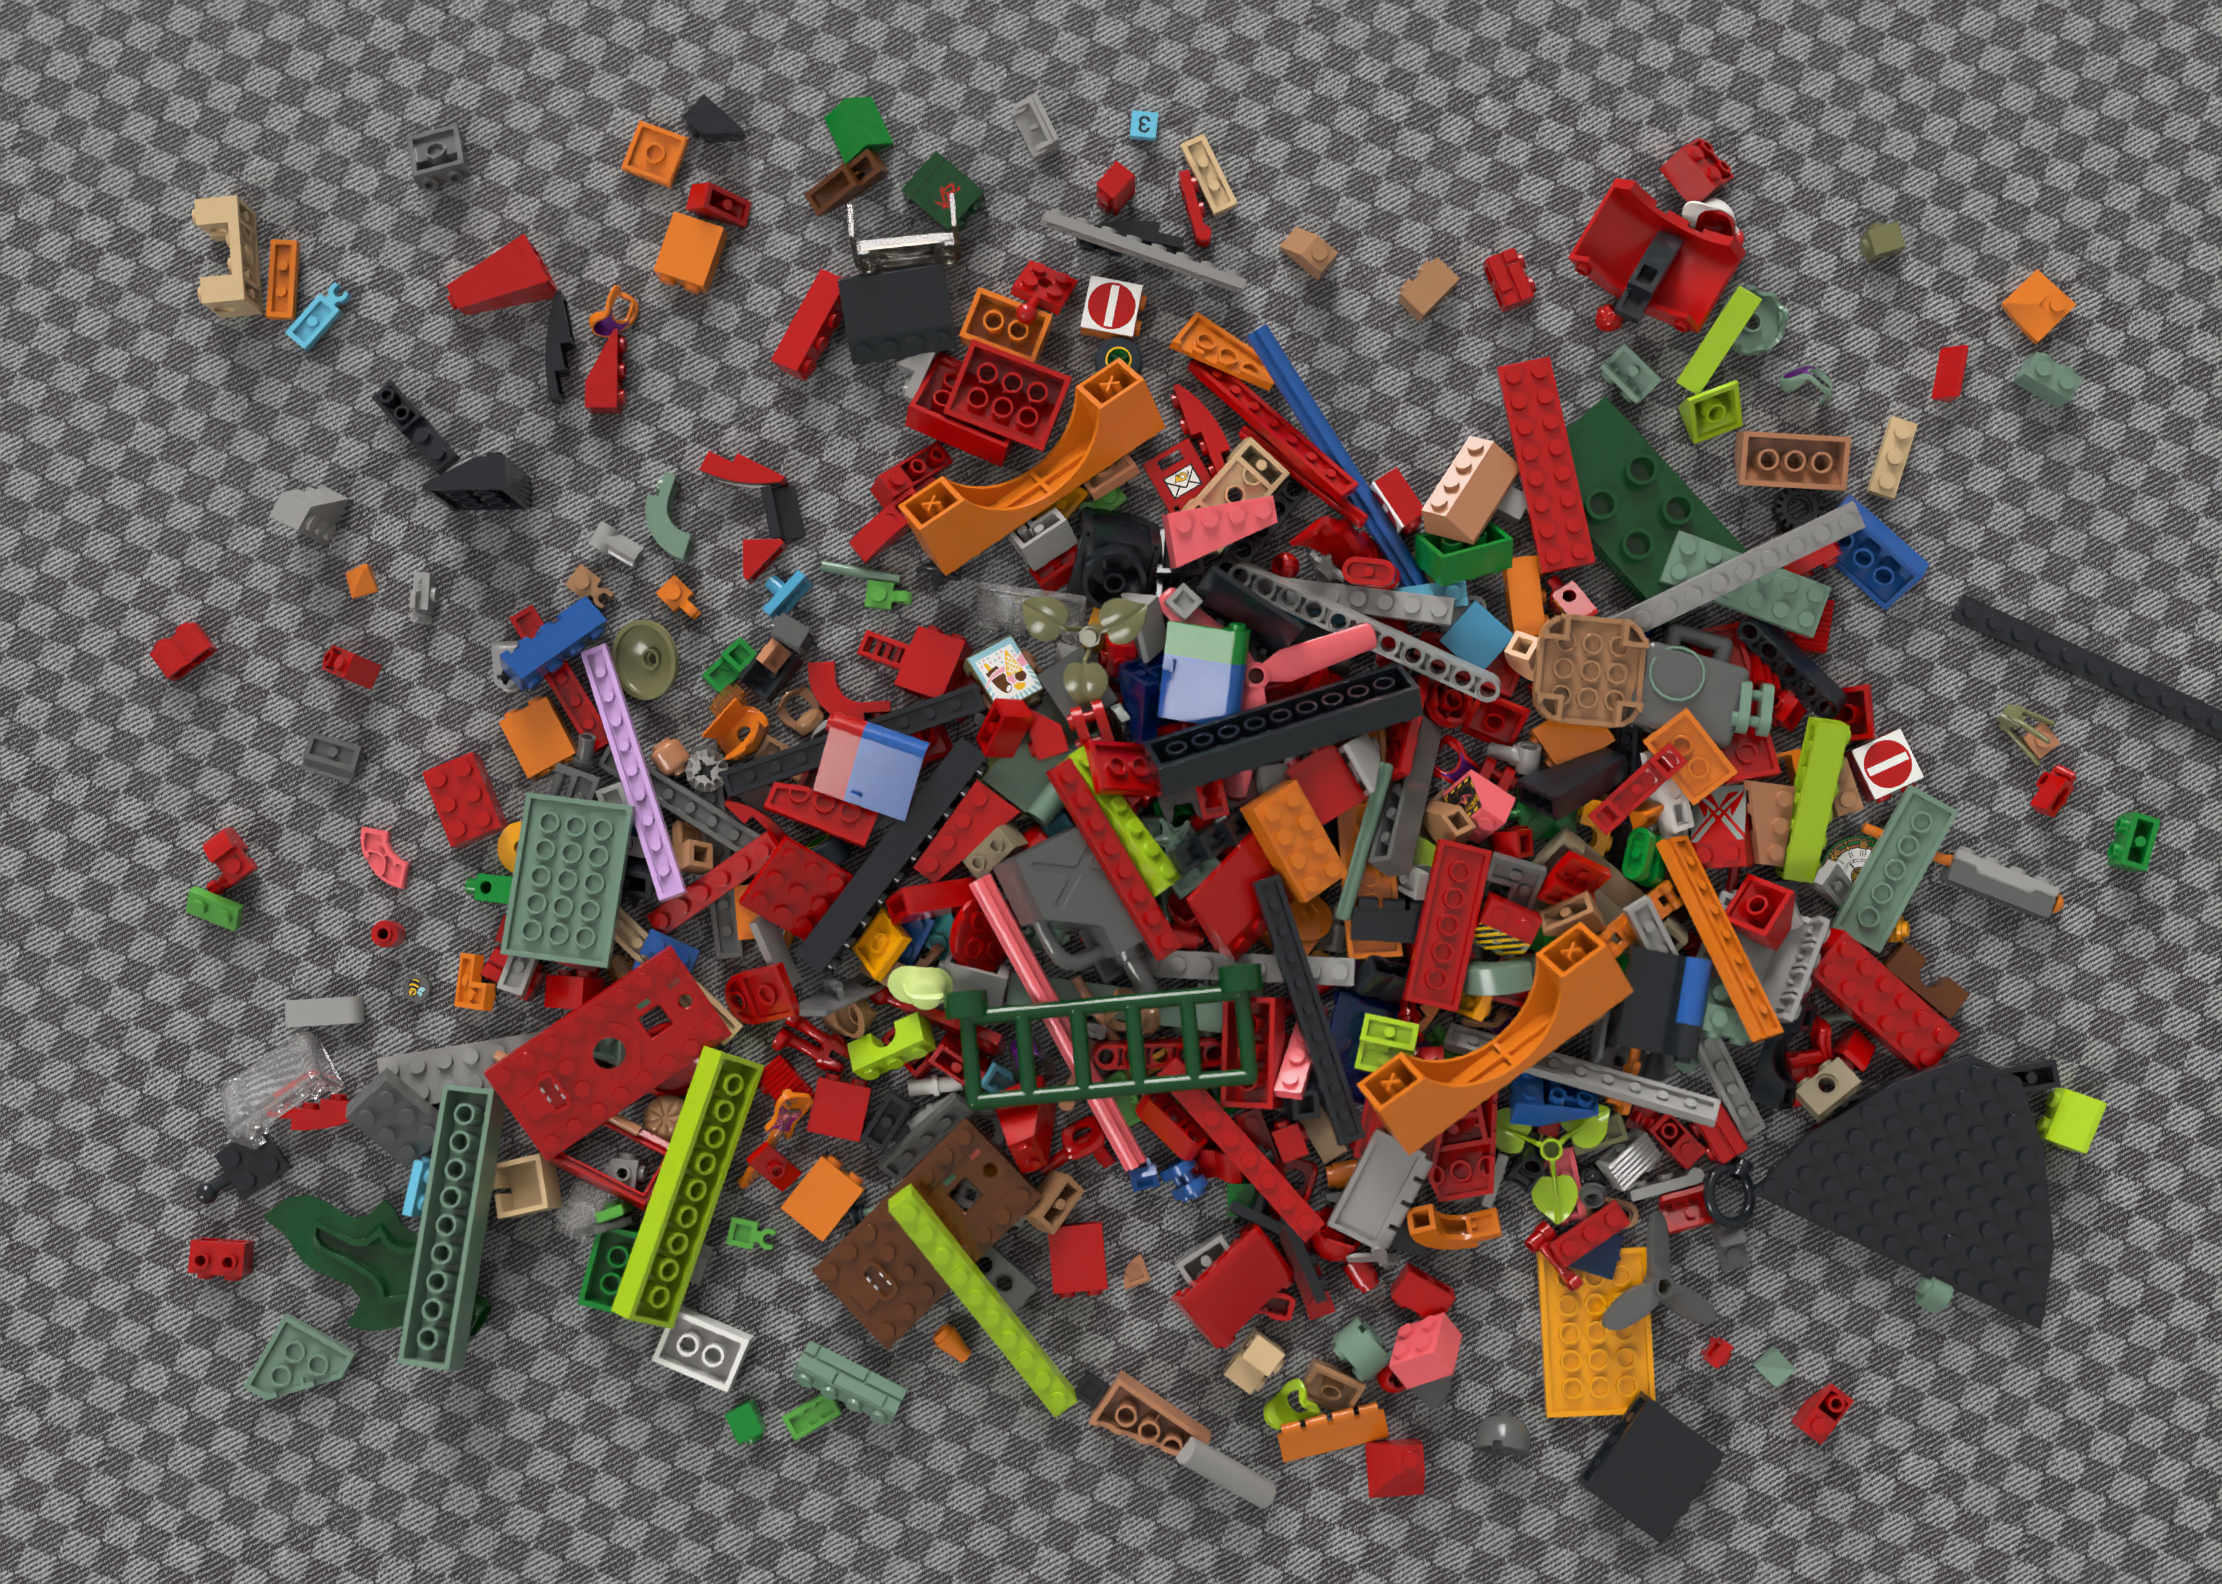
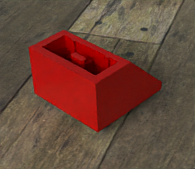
[1659,137,1734,203]

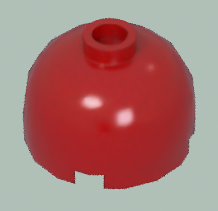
[1308,1207,1362,1262]

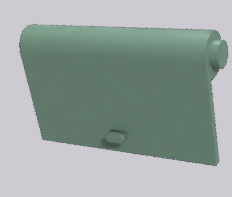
[982,694,1115,828]

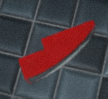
[699,451,788,488]

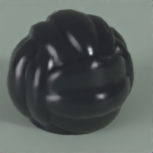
[1578,1162,1607,1187]

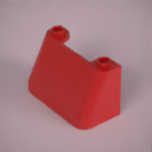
[1170,1223,1295,1349]

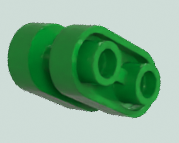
[1622,827,1666,889]

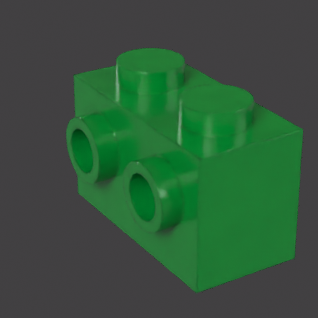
[2107,812,2161,873]

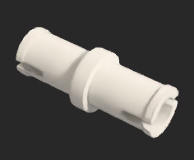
[908,1074,964,1097]

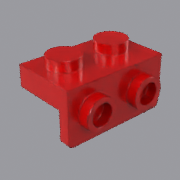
[1657,1182,1718,1235]

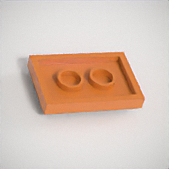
[1642,708,1738,806]

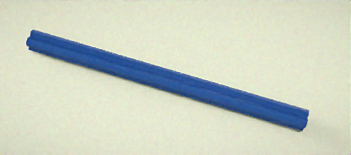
[1246,324,1429,587]

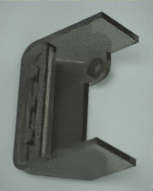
[847,193,962,273]

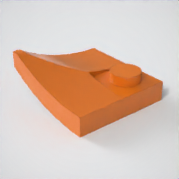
[2000,269,2077,345]

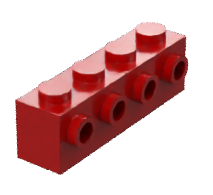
[771,269,843,381]

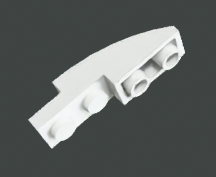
[1640,750,1694,840]

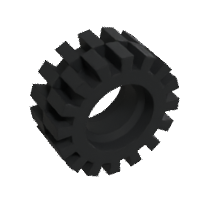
[1771,488,1824,533]

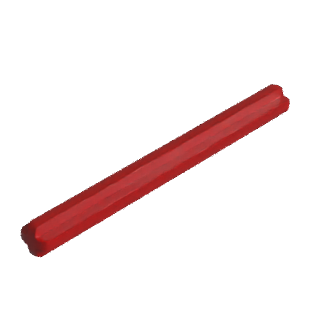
[1239,425,1368,528]

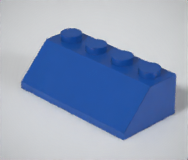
[1831,493,1930,611]

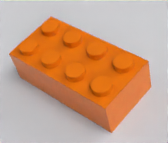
[1240,780,1348,903]

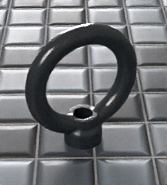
[1703,1157,1756,1228]

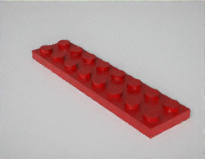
[1496,356,1596,575]

